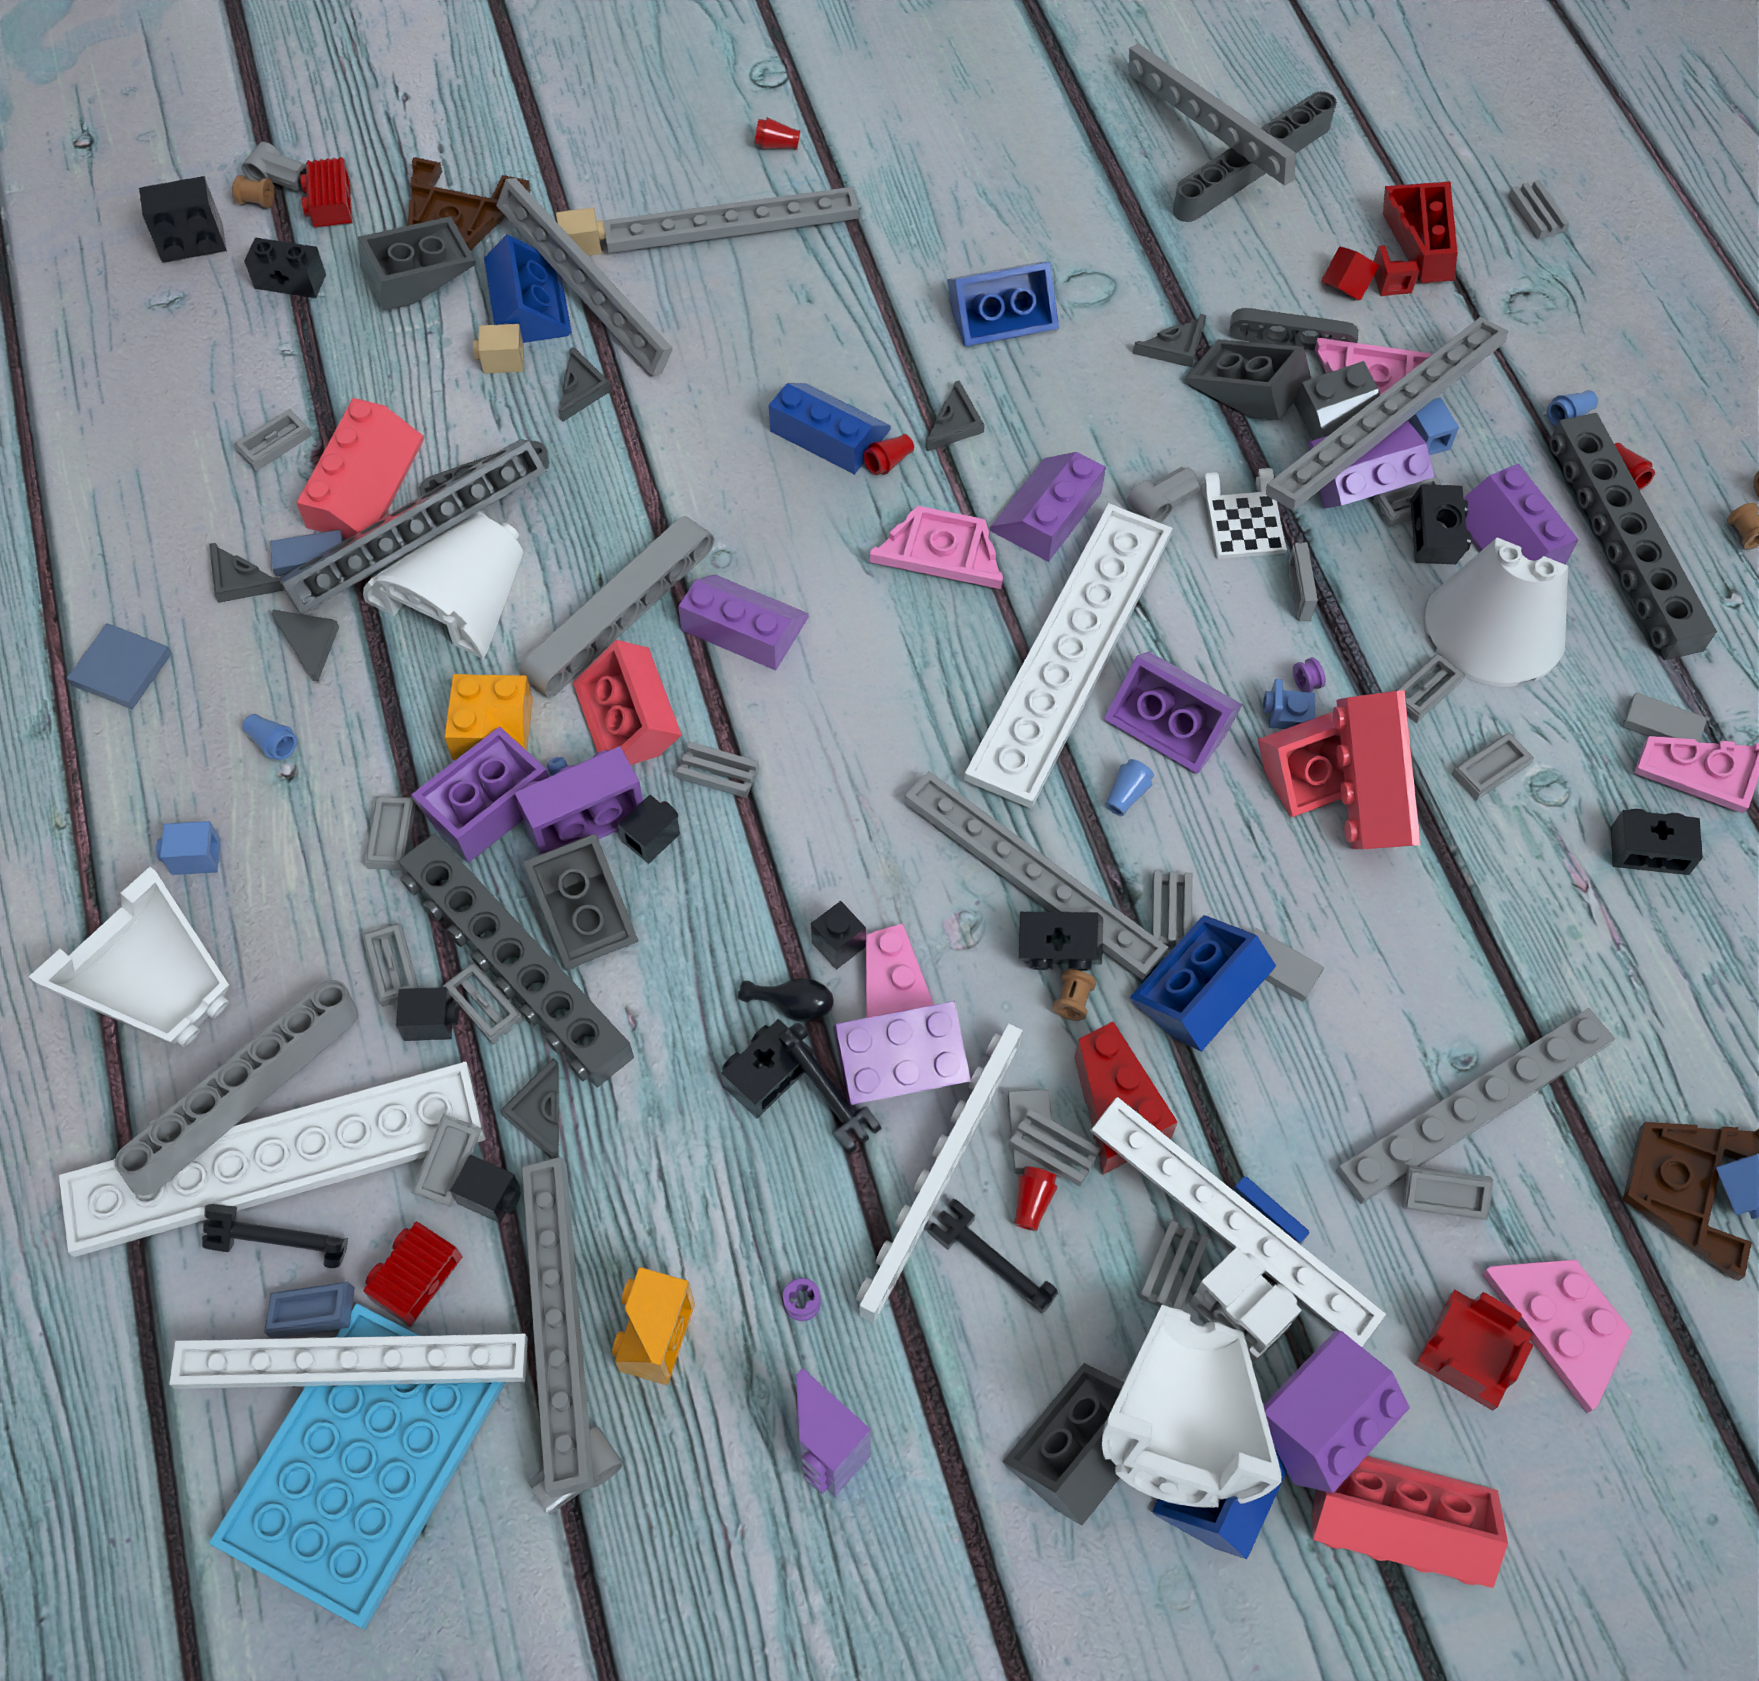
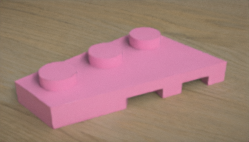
[1634,736,1759,813]
[866,923,934,1018]

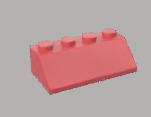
[296,398,424,539]
[1333,690,1420,849]
[1312,1456,1508,1588]

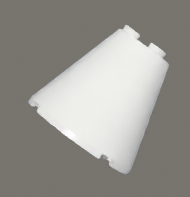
[363,511,523,659]
[1424,538,1568,687]
[29,867,229,1048]
[1102,1305,1282,1507]

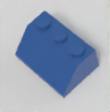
[484,234,572,343]
[947,262,1059,346]
[768,383,891,475]
[1129,915,1276,1052]
[1152,1446,1287,1559]

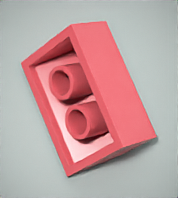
[573,640,682,765]
[1257,712,1345,817]

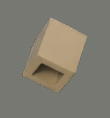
[556,207,606,256]
[473,324,524,373]

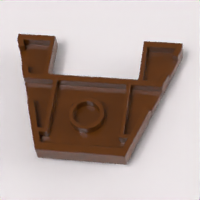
[408,157,531,251]
[1623,1122,1759,1281]

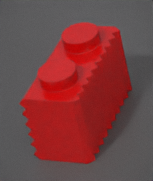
[301,157,353,227]
[364,1221,463,1327]

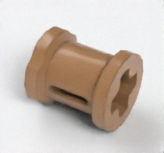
[232,175,274,208]
[1727,503,1759,549]
[1052,969,1097,1021]

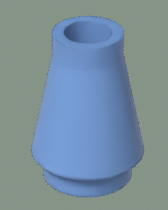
[1547,390,1598,426]
[242,714,297,760]
[1105,759,1154,816]

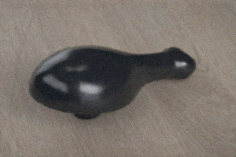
[738,978,834,1022]

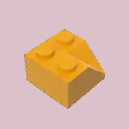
[444,674,533,760]
[612,1267,695,1386]

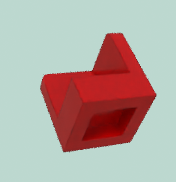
[1373,245,1419,296]
[1321,246,1380,300]

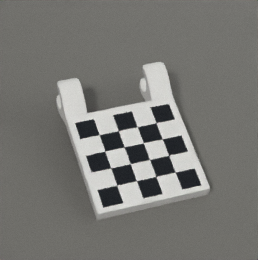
[1201,468,1287,559]

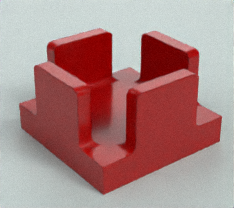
[1415,1289,1533,1411]

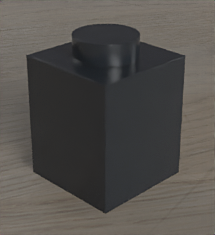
[618,795,680,864]
[811,901,866,970]
[396,987,459,1041]
[450,1154,521,1223]

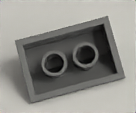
[1003,1363,1124,1525]

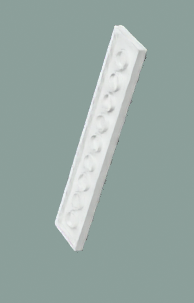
[964,504,1173,809]
[59,1062,486,1257]

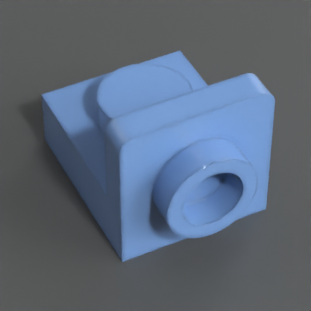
[1263,679,1315,729]

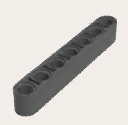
[1173,91,1337,222]

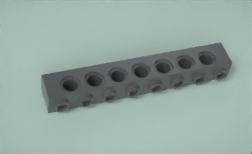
[1549,412,1717,660]
[277,439,547,614]
[398,833,634,1088]

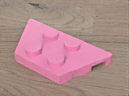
[1315,337,1432,395]
[870,506,1003,589]
[1482,1260,1632,1413]

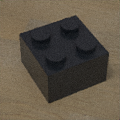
[139,176,227,263]

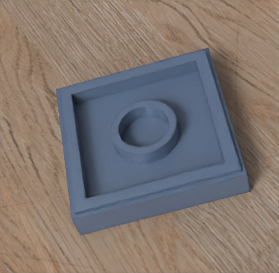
[66,623,172,710]

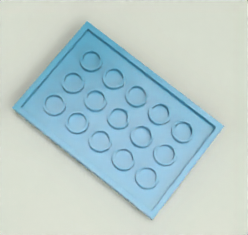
[208,1303,506,1630]

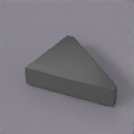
[1133,314,1207,367]
[558,347,612,422]
[925,381,985,451]
[209,543,284,603]
[271,609,339,682]
[500,1058,559,1159]

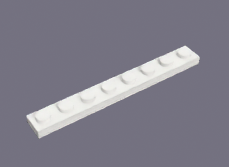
[856,1023,1023,1324]
[1090,1097,1386,1347]
[169,1334,528,1389]

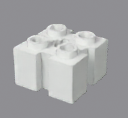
[1189,1247,1301,1365]

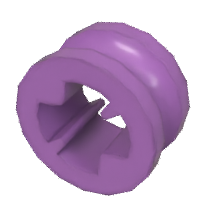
[1293,657,1326,692]
[783,1278,821,1321]

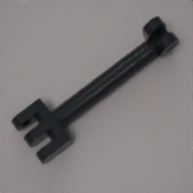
[777,1023,882,1154]
[926,1199,1058,1313]
[202,1204,348,1268]

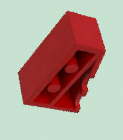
[1383,181,1458,283]
[1074,1021,1178,1175]

